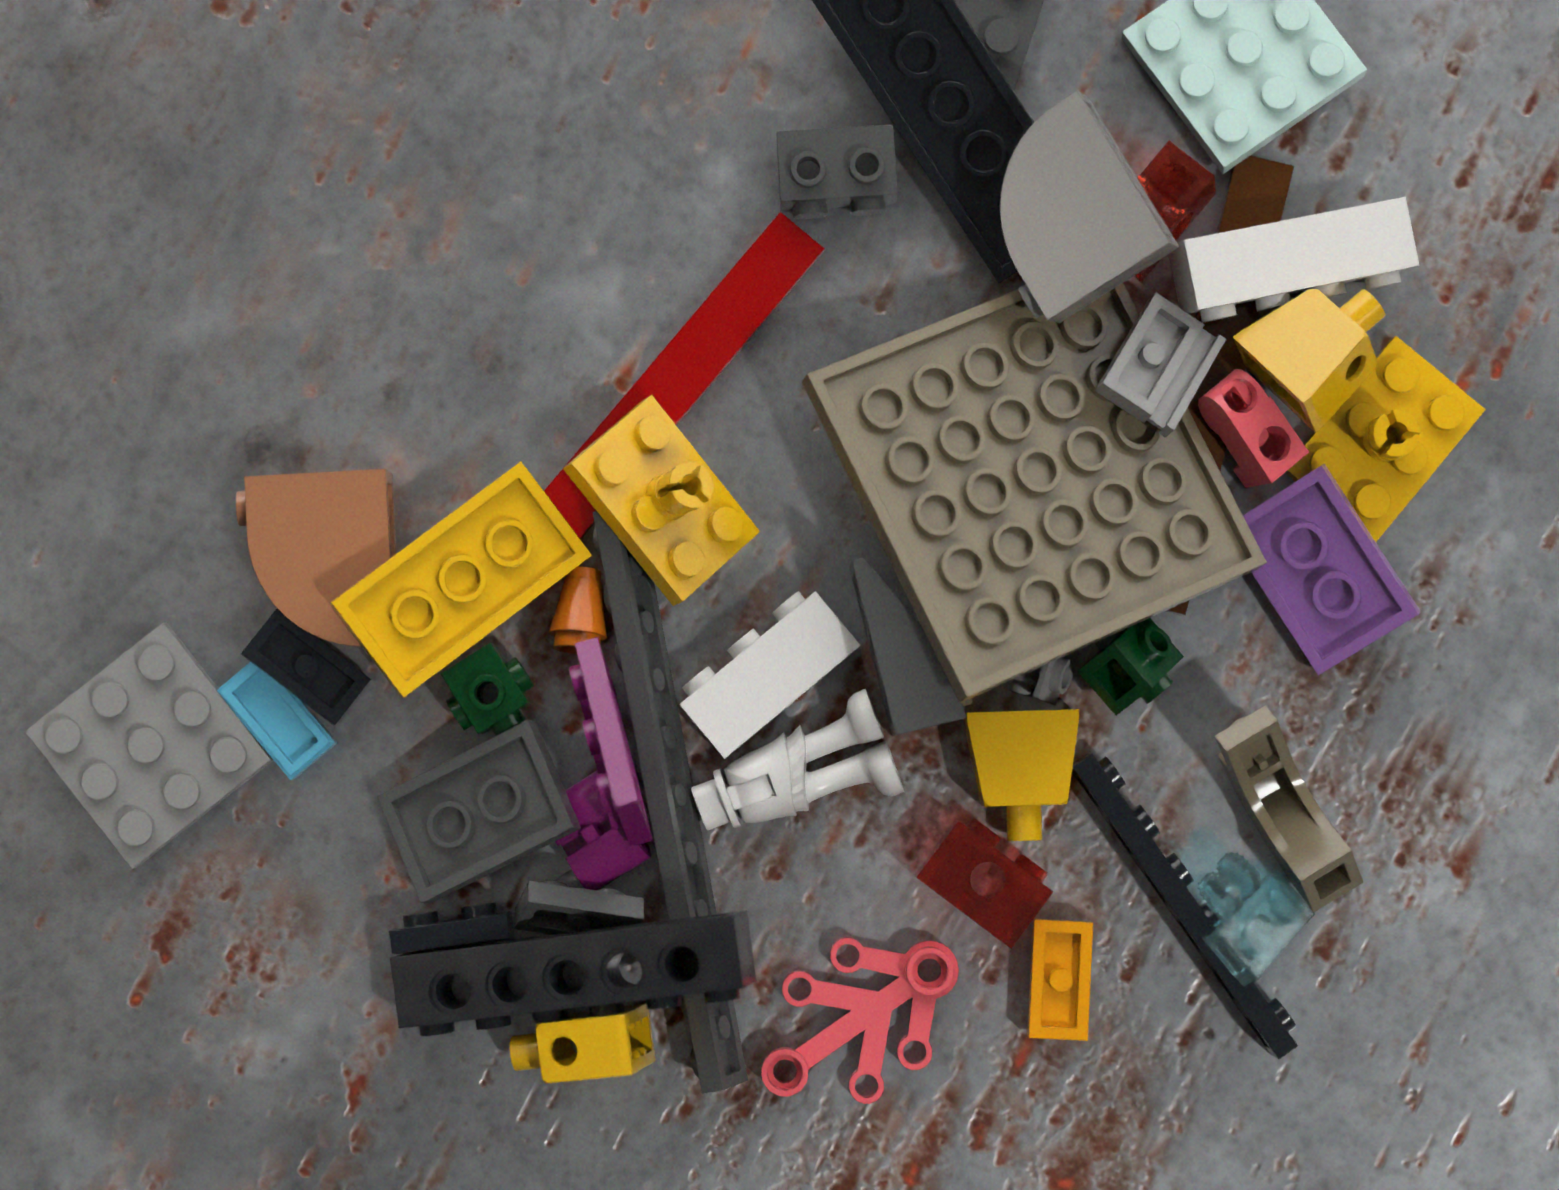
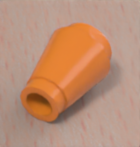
[549,566,607,654]

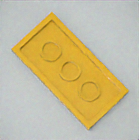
[330,461,592,698]

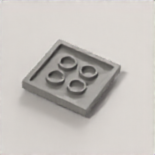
[25,622,273,869]

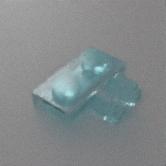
[1197,851,1315,987]

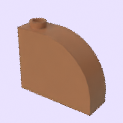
[236,469,396,648]

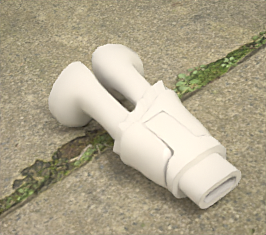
[691,689,905,831]

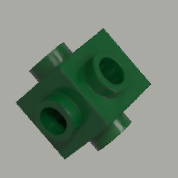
[1078,618,1184,716]
[441,642,534,736]

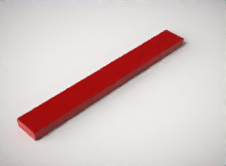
[544,212,825,540]

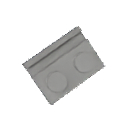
[1095,293,1226,438]

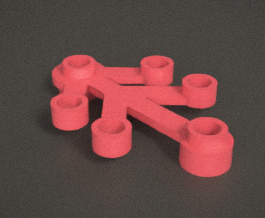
[761,937,959,1104]

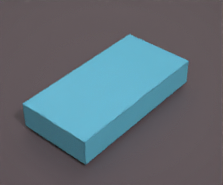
[217,662,338,780]

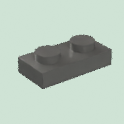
[514,880,644,934]

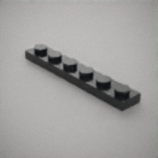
[1072,754,1298,1059]

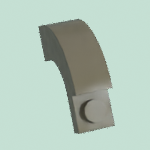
[1215,705,1364,913]

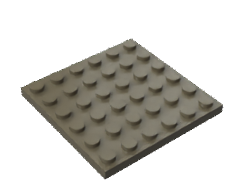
[801,283,1267,703]

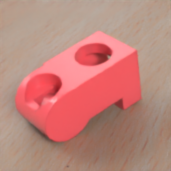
[1198,369,1309,488]

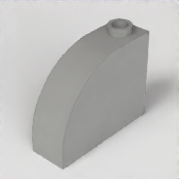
[1000,90,1179,323]

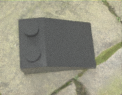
[849,557,973,736]

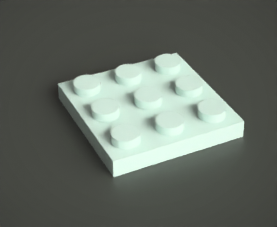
[1122,0,1367,174]

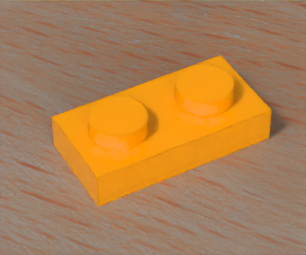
[1027,918,1093,1041]

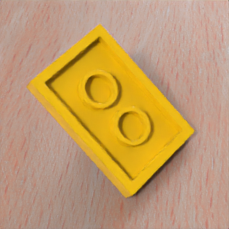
[1285,336,1486,542]
[563,395,760,606]

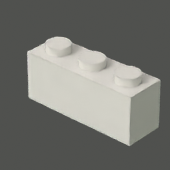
[679,591,861,759]

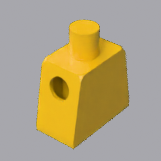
[1233,289,1386,433]
[963,709,1079,841]
[510,1003,656,1083]

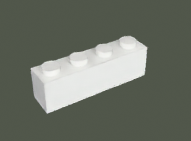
[1168,197,1419,322]

